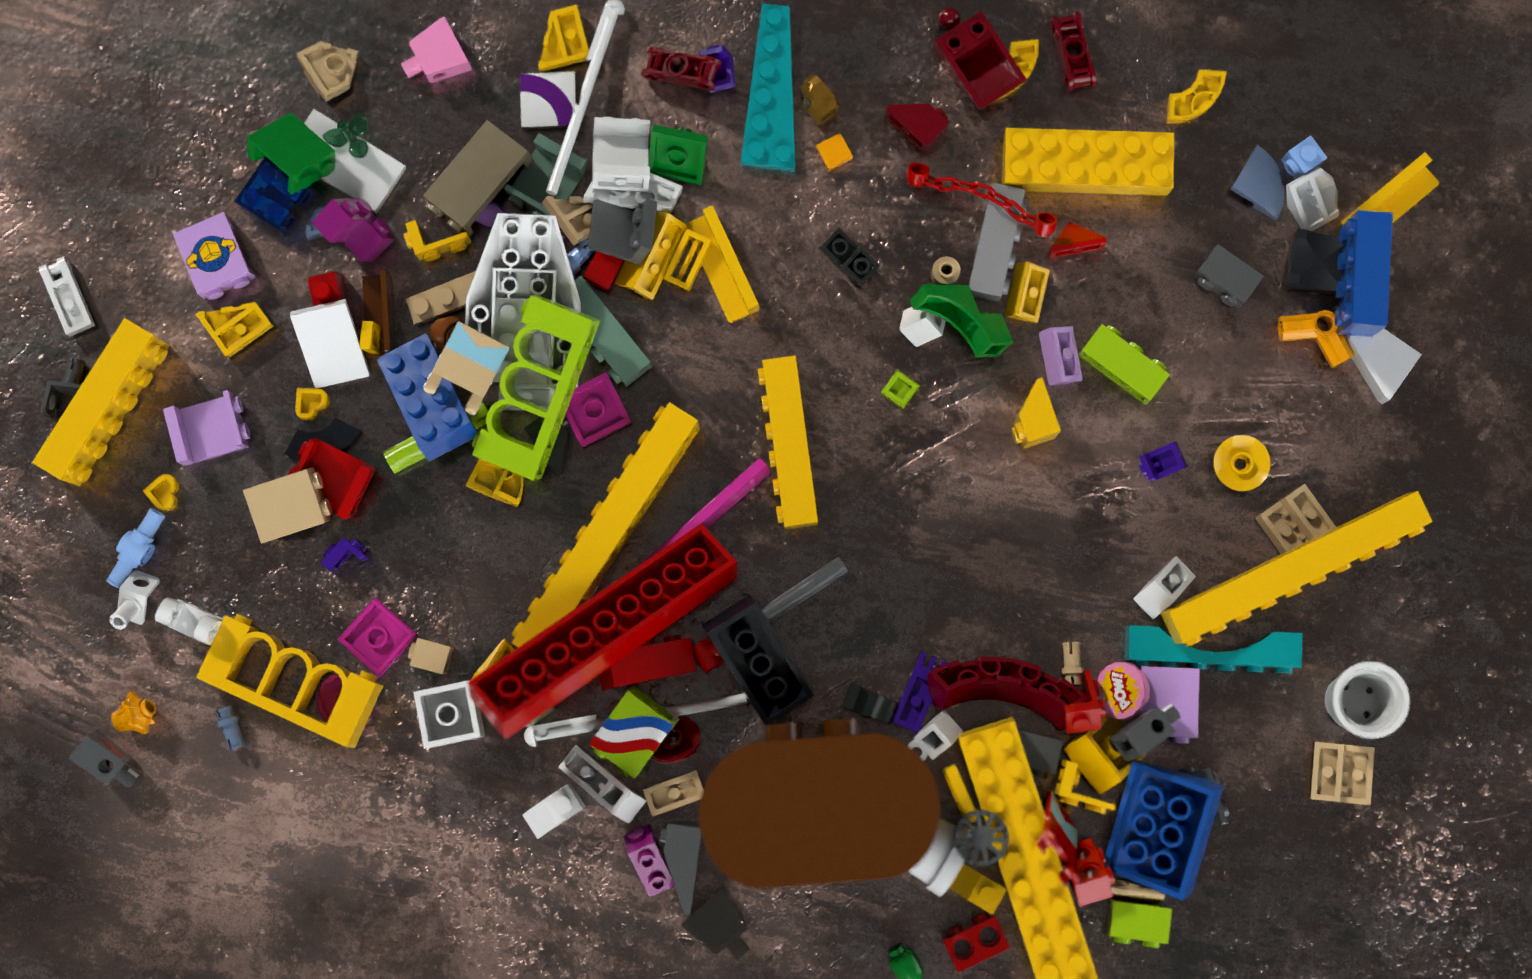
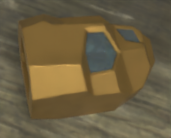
[801,74,840,125]

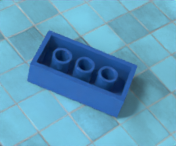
[1334,210,1393,337]
[377,333,478,462]

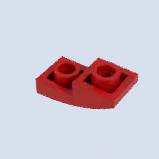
[583,251,623,291]

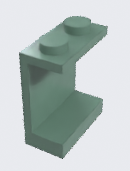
[504,133,589,215]

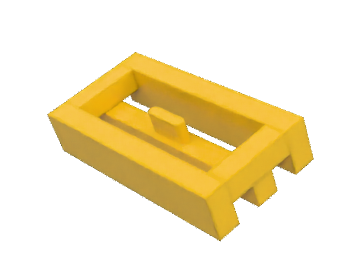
[663,229,713,292]

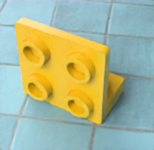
[1052,760,1116,814]

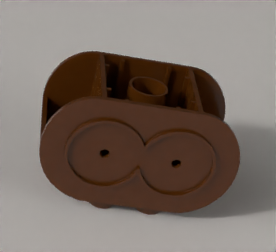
[699,718,940,889]

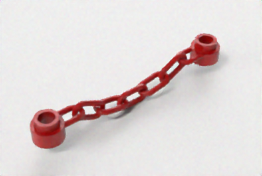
[906,162,1058,237]

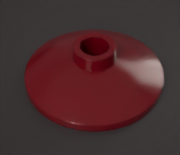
[651,715,700,763]

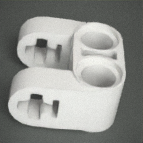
[155,598,223,646]

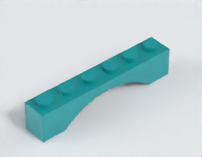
[1124,625,1302,674]

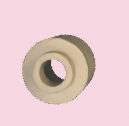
[931,256,961,285]

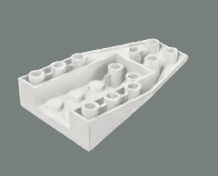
[465,213,581,387]

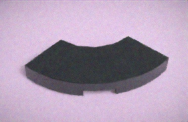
[284,417,362,460]

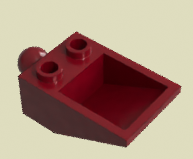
[933,7,1027,110]

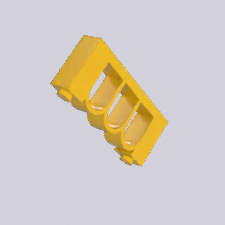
[196,614,384,748]

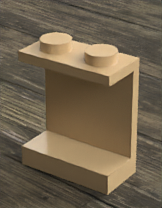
[243,467,332,544]

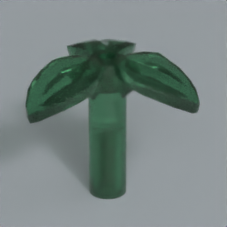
[322,111,368,159]

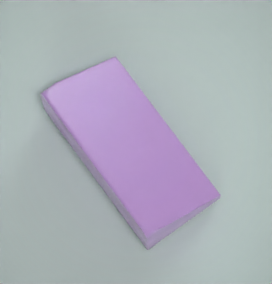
[1039,326,1083,386]

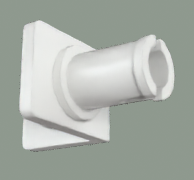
[110,570,160,630]

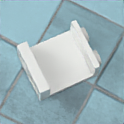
[592,117,650,192]

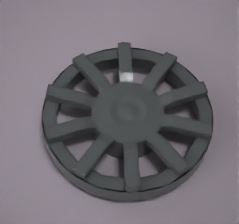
[953,810,1009,866]

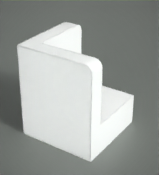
[899,307,945,347]

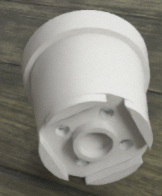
[1324,662,1410,738]
[909,818,971,897]

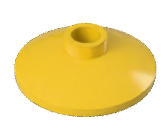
[1213,435,1271,491]

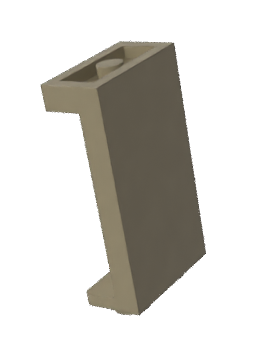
[423,120,535,236]

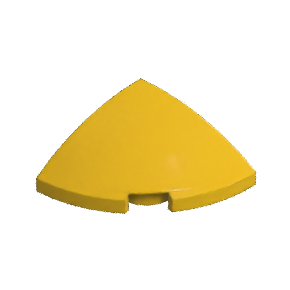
[466,458,524,507]

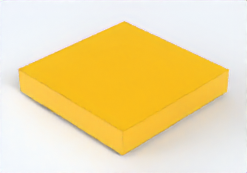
[942,764,976,823]

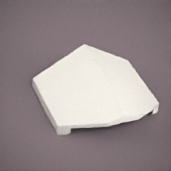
[1286,167,1339,231]

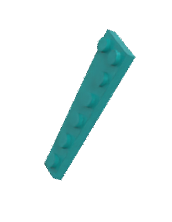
[741,3,795,172]

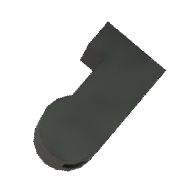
[841,682,898,725]

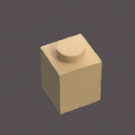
[408,638,455,675]

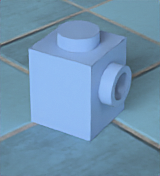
[1281,136,1327,180]

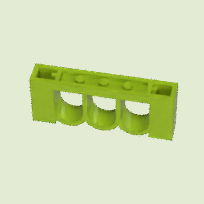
[472,295,601,481]

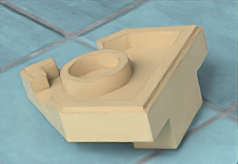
[296,41,359,102]

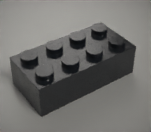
[701,594,815,725]

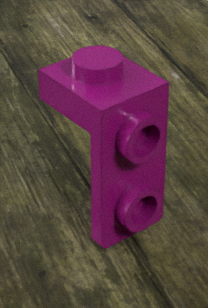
[623,824,675,897]

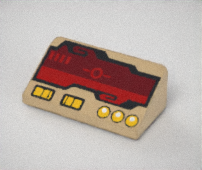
[1107,878,1165,905]

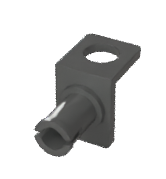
[41,358,86,419]

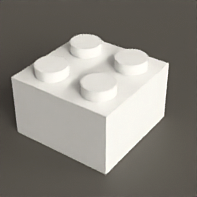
[413,680,486,749]

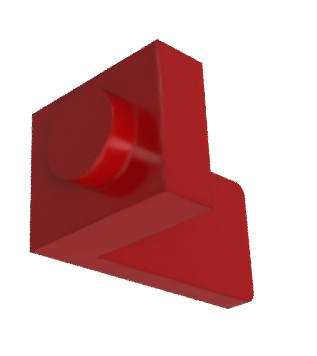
[1064,670,1106,734]

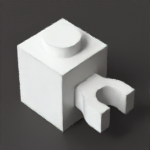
[907,710,963,761]

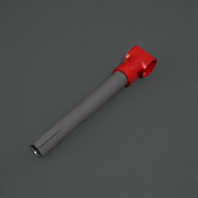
[692,557,848,674]

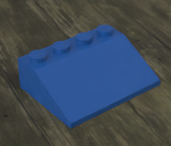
[1104,760,1224,901]

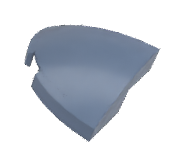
[1230,145,1285,221]

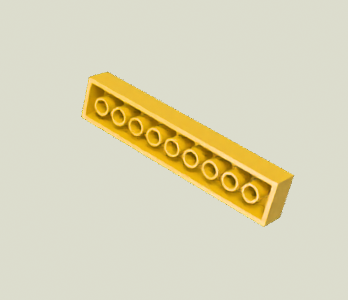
[512,402,701,647]
[957,717,1098,979]

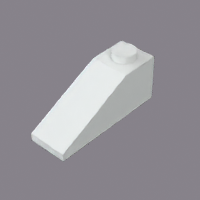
[559,745,646,824]

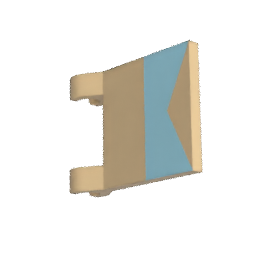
[424,321,510,415]

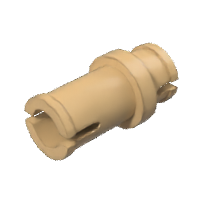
[1061,642,1084,686]

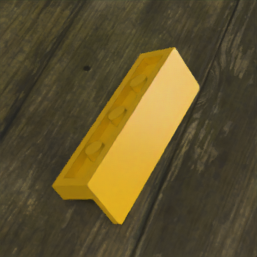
[1334,152,1439,234]
[685,205,759,323]

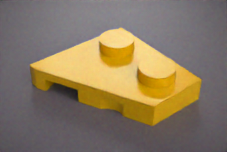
[538,5,589,73]
[196,302,274,358]

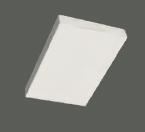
[290,299,370,388]

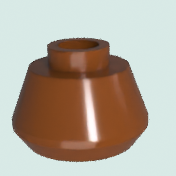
[430,316,464,351]

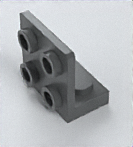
[587,199,657,264]

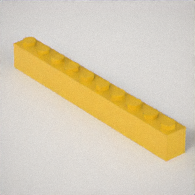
[1160,491,1433,647]

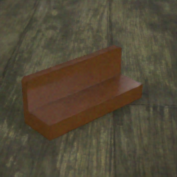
[362,270,396,360]

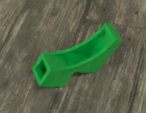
[910,283,1013,357]

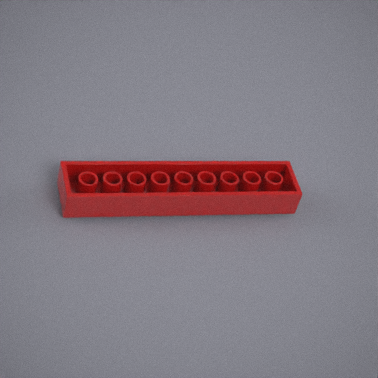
[468,523,737,740]

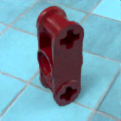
[1050,11,1097,93]
[641,47,722,91]

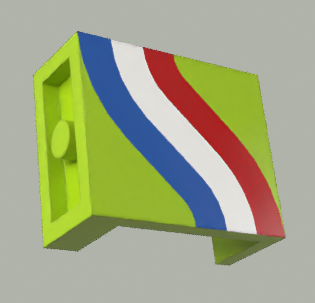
[589,685,680,779]

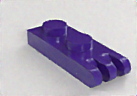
[891,651,948,733]

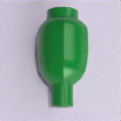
[888,943,924,979]

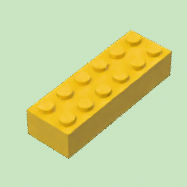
[1002,128,1174,196]
[32,318,169,487]

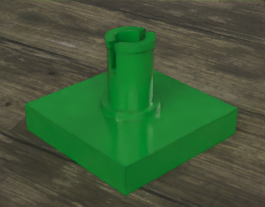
[648,124,708,185]

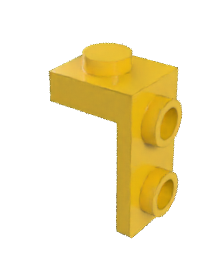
[404,220,472,262]

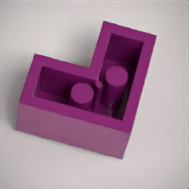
[312,198,395,262]

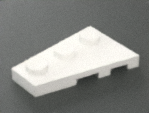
[583,173,682,213]

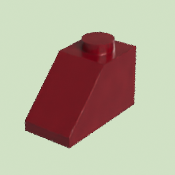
[885,103,949,153]

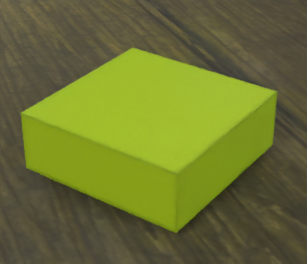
[881,370,920,409]

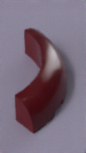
[927,657,1089,731]

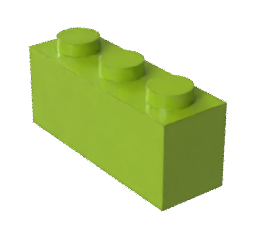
[1079,324,1170,405]

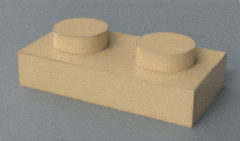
[643,770,704,817]

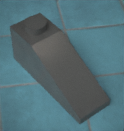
[660,823,702,916]

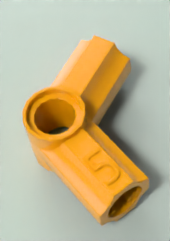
[1277,310,1355,368]

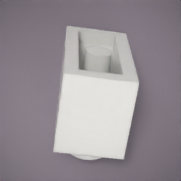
[1133,556,1196,619]
[523,783,586,839]

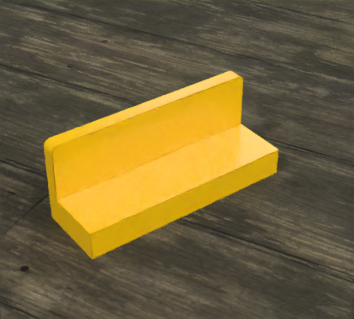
[615,211,687,300]

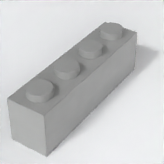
[969,183,1028,303]

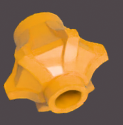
[111,691,156,734]

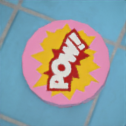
[1097,662,1150,719]

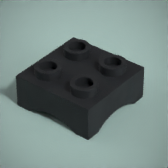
[1284,228,1343,296]

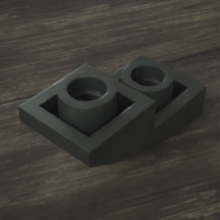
[818,227,880,286]

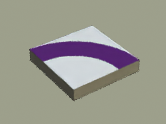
[520,72,577,130]

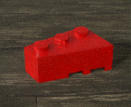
[599,634,697,691]

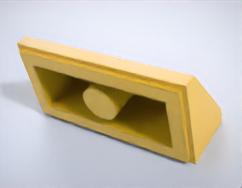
[1005,262,1050,323]

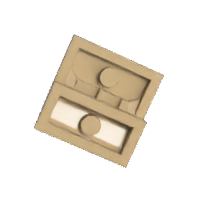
[1255,484,1336,554]
[1311,742,1375,805]

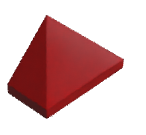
[1048,222,1107,258]

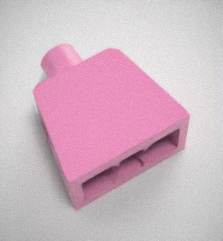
[401,16,472,83]

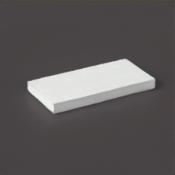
[304,109,407,213]

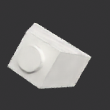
[1345,329,1422,404]

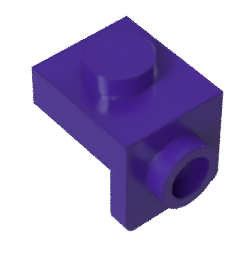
[699,45,736,93]
[1139,441,1188,482]
[321,537,369,572]

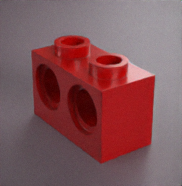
[1060,838,1115,907]
[941,912,1010,973]

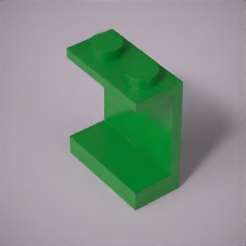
[247,112,336,195]

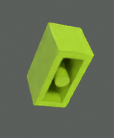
[1106,899,1172,948]

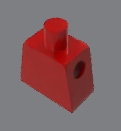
[307,271,352,316]

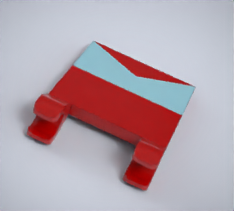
[1037,790,1081,887]

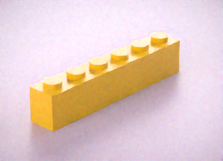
[758,356,818,529]

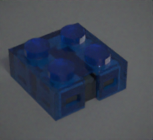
[234,156,316,235]

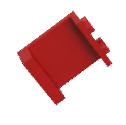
[288,438,376,520]

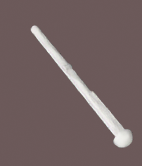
[546,0,625,196]
[524,693,747,747]

